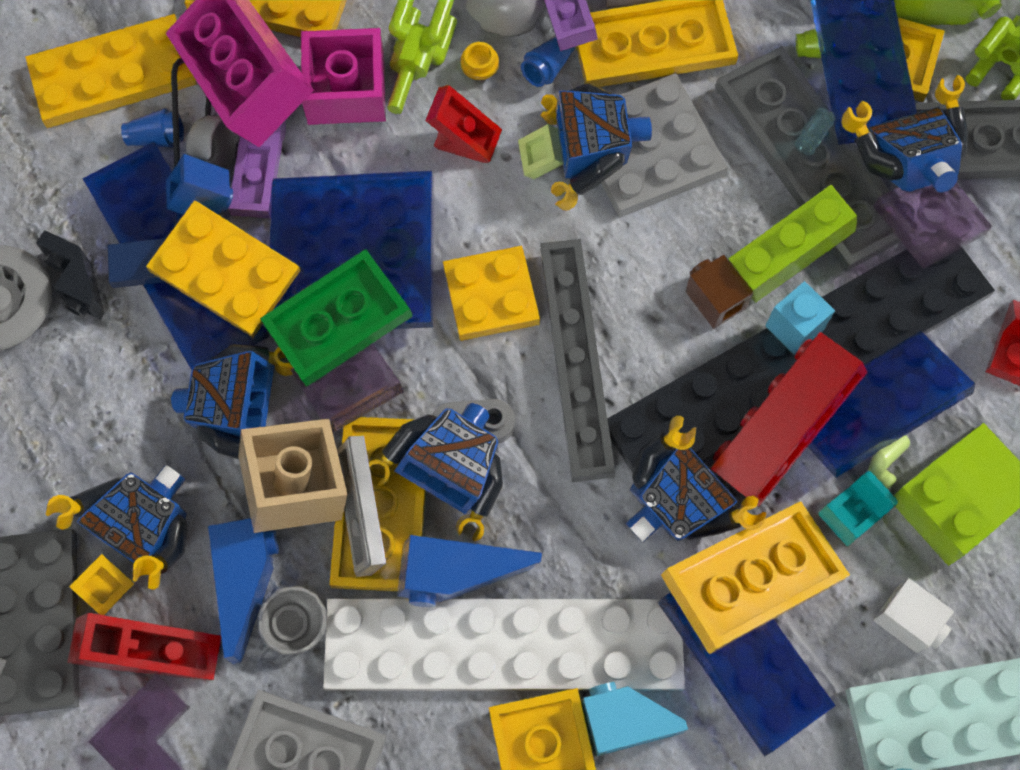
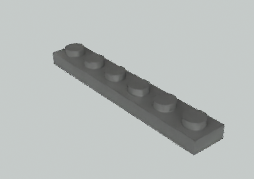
[540,239,615,482]

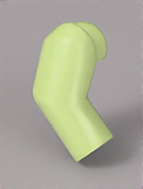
[867,431,910,490]

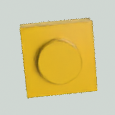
[69,554,135,615]

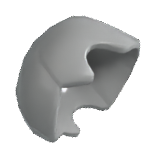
[186,115,240,170]
[257,586,326,656]

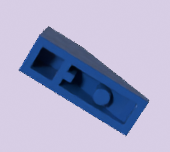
[208,518,279,664]
[397,535,542,607]

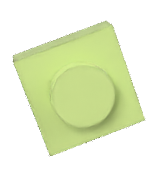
[518,124,563,179]

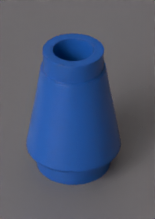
[521,37,575,87]
[121,108,184,148]

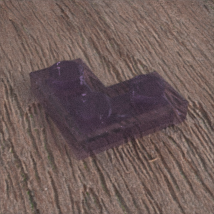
[88,674,190,770]

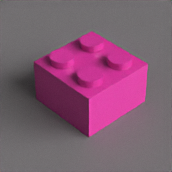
[301,28,386,125]

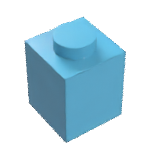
[765,281,835,355]

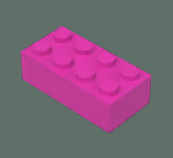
[166,0,314,147]

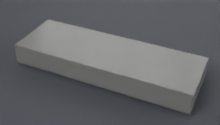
[337,436,386,577]

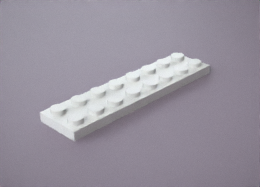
[323,599,685,691]

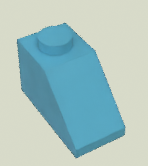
[581,682,688,757]

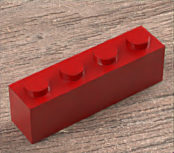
[710,332,867,507]

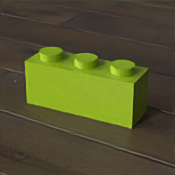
[728,185,857,303]

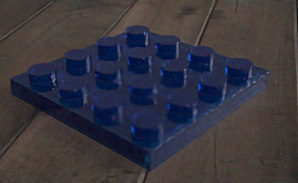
[266,170,434,335]

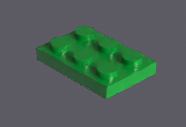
[260,249,413,387]

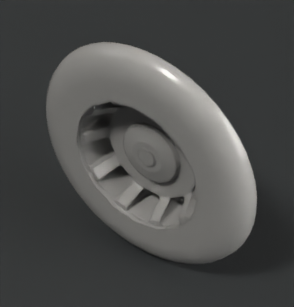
[0,245,52,350]

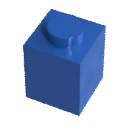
[166,154,233,215]

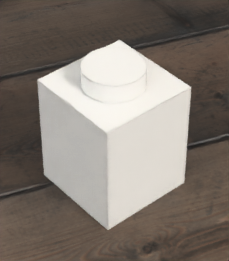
[873,578,954,653]

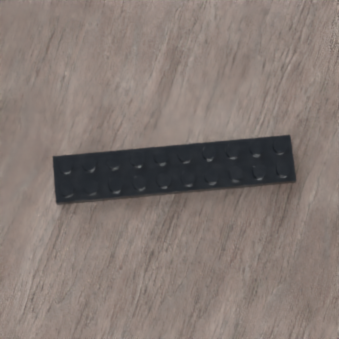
[607,226,995,473]

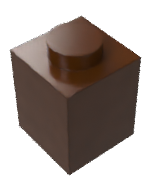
[685,255,753,329]

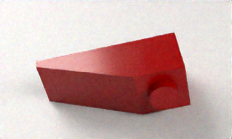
[67,613,221,681]

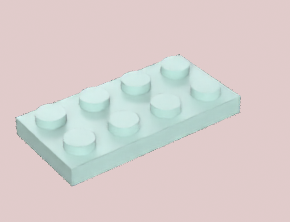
[845,658,1020,770]

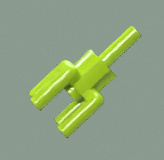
[387,0,457,114]
[965,15,1020,100]

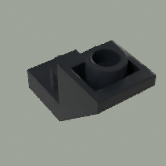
[36,230,105,320]

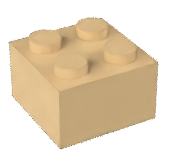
[238,419,348,533]

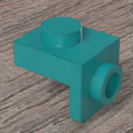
[818,471,898,547]

